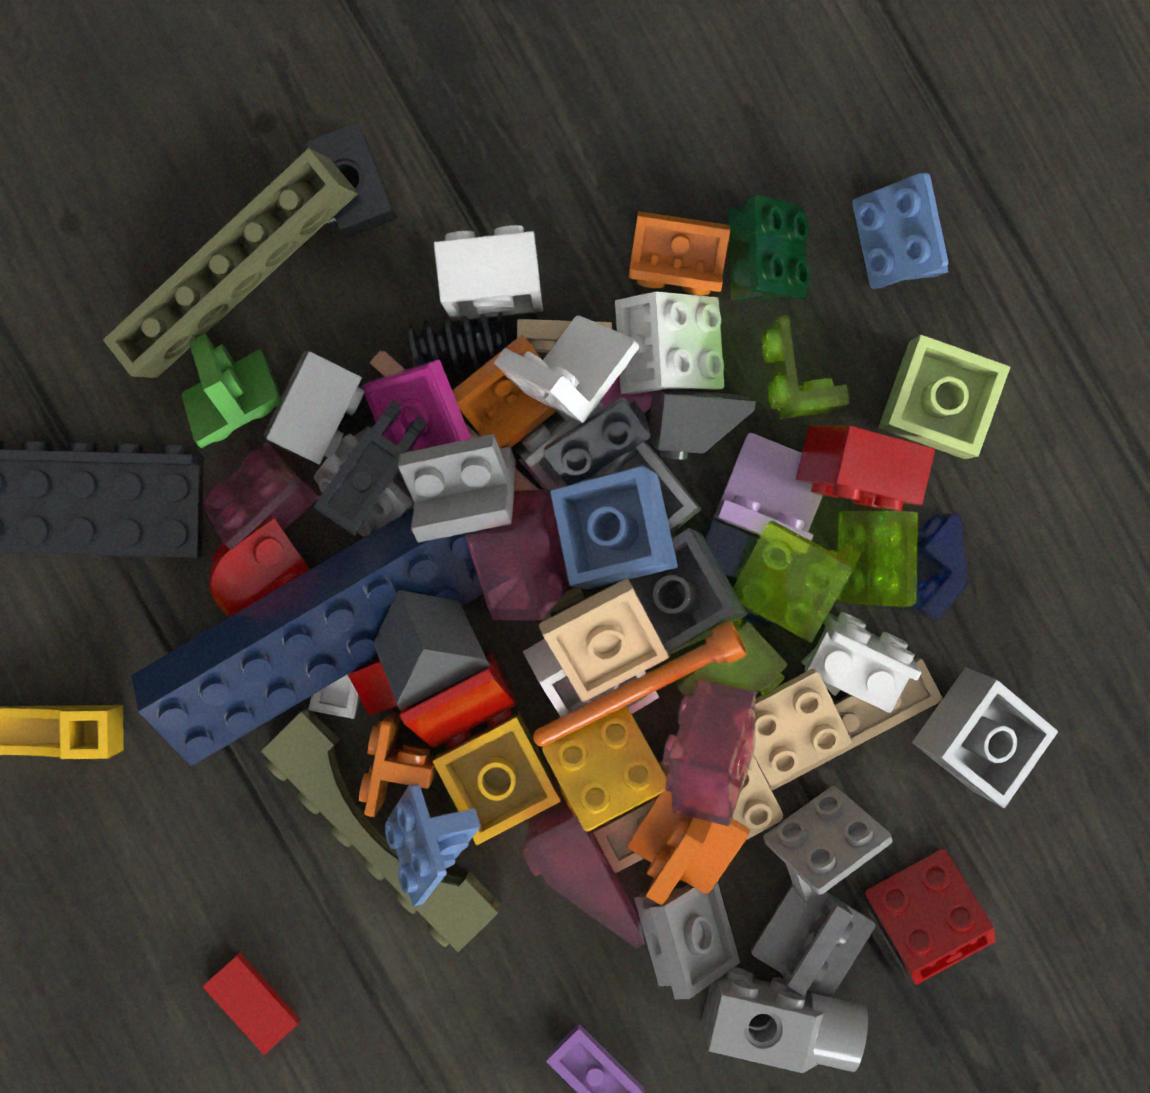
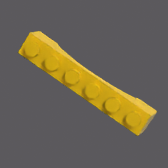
[0,705,124,759]

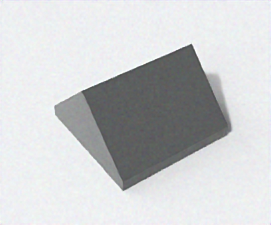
[374,590,490,710]

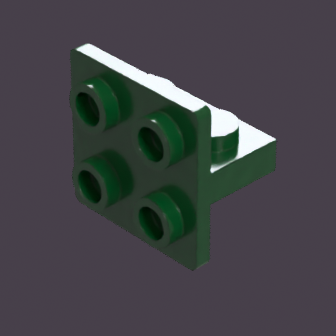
[728,195,810,302]

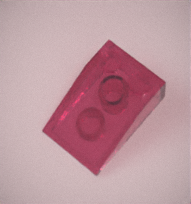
[522,805,645,948]

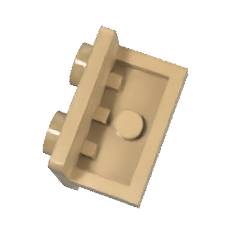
[733,668,852,786]

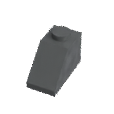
[647,389,756,460]

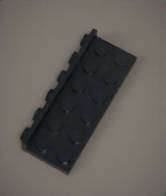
[0,441,204,558]

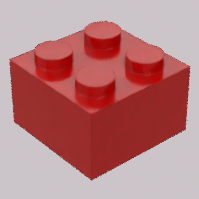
[796,425,935,512]

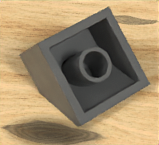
[612,528,747,655]

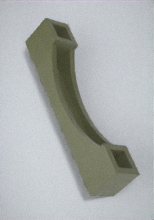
[261,707,501,952]

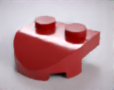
[208,515,310,617]

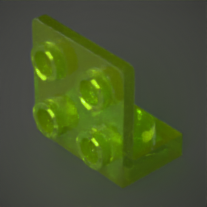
[762,315,849,419]
[733,520,865,643]

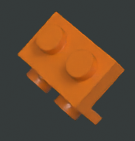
[628,211,731,295]

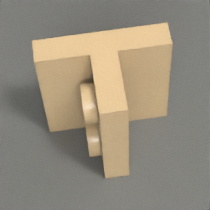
[539,578,669,702]

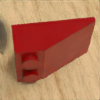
[400,649,517,748]

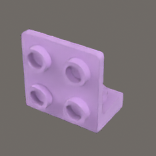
[713,433,822,553]

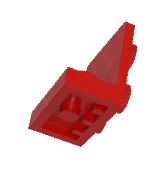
[865,849,996,986]

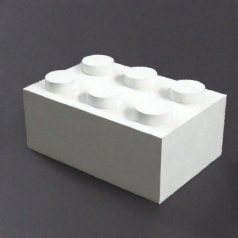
[434,226,543,322]

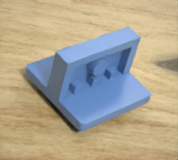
[852,173,948,289]
[385,784,481,907]

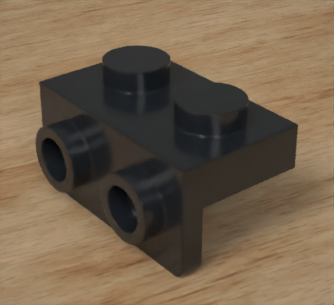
[543,398,651,486]

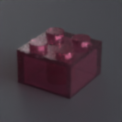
[465,489,571,620]
[663,679,755,827]

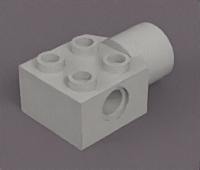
[701,967,868,1073]

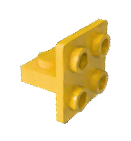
[542,706,669,831]

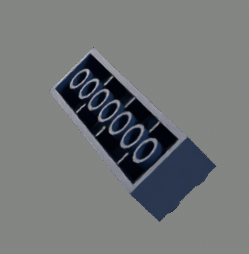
[131,508,514,766]

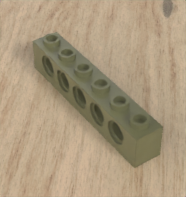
[103,148,358,378]

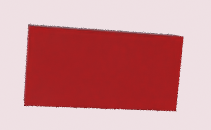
[202,952,301,1055]

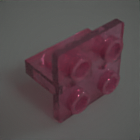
[202,442,320,549]

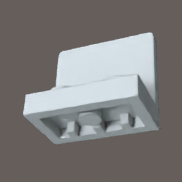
[615,292,724,394]
[494,316,639,423]

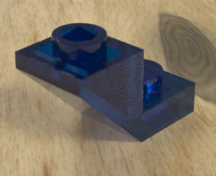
[913,513,968,621]

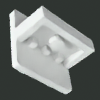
[805,612,921,713]

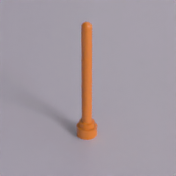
[533,620,748,747]

